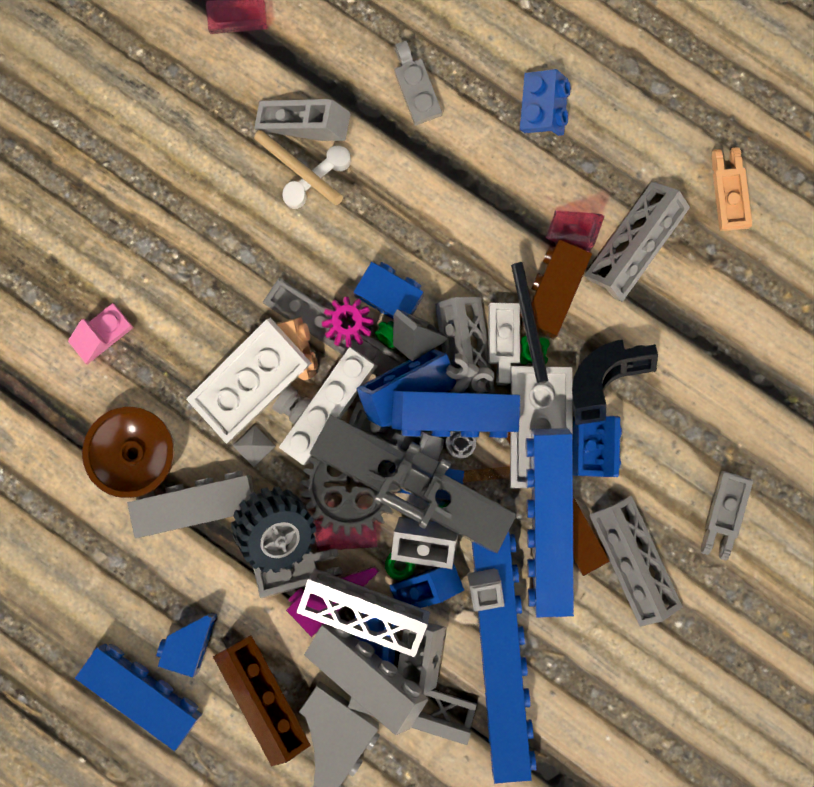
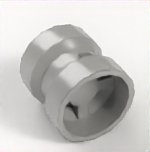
[272,385,312,424]
[445,431,476,459]

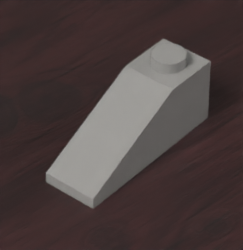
[254,99,350,141]
[348,401,446,460]

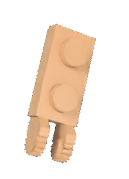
[711,147,752,231]

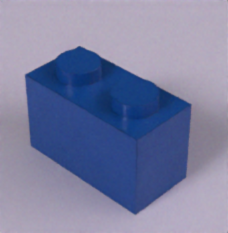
[353,262,424,320]

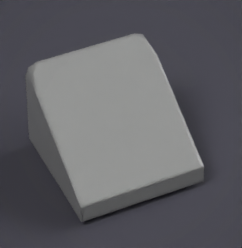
[467,569,504,612]

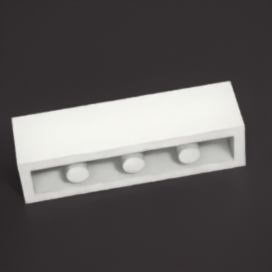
[279,347,378,465]

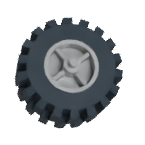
[231,487,316,573]

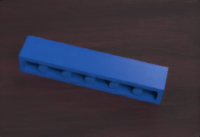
[525,428,574,618]

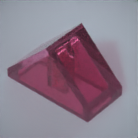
[546,210,605,252]

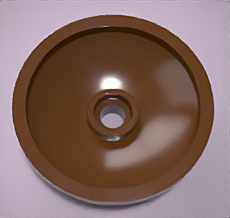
[82,407,175,498]

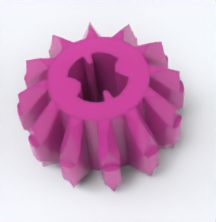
[322,297,373,349]

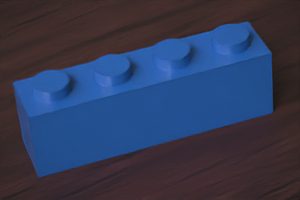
[392,391,520,438]
[75,644,202,751]

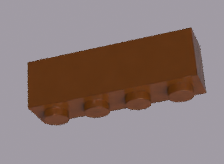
[213,635,311,767]

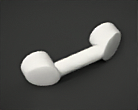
[282,146,351,209]

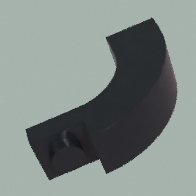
[572,339,658,425]

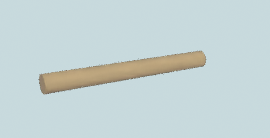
[254,130,343,205]

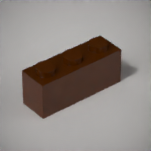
[520,240,592,340]

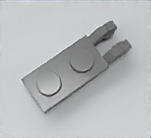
[701,471,753,561]
[253,549,343,598]

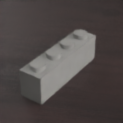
[127,471,255,538]
[304,624,429,735]

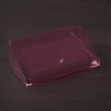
[314,520,378,551]

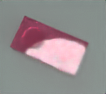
[206,0,268,34]

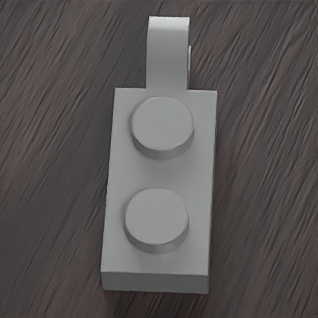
[394,41,442,126]

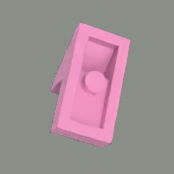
[68,303,134,365]

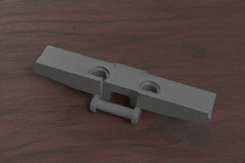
[309,415,517,553]

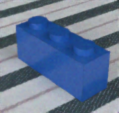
[356,349,456,427]

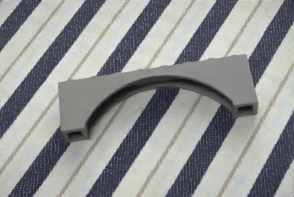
[299,681,380,787]

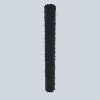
[511,262,549,383]

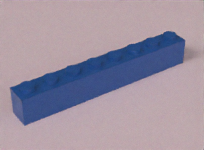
[472,531,536,784]

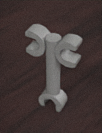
[446,353,494,393]

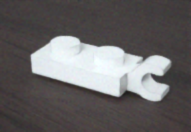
[488,303,520,386]

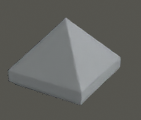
[233,425,276,467]

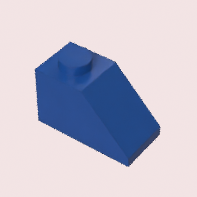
[389,563,465,608]
[156,612,217,678]

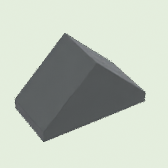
[393,309,448,362]

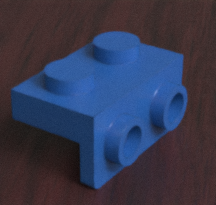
[520,69,571,136]
[572,416,622,477]

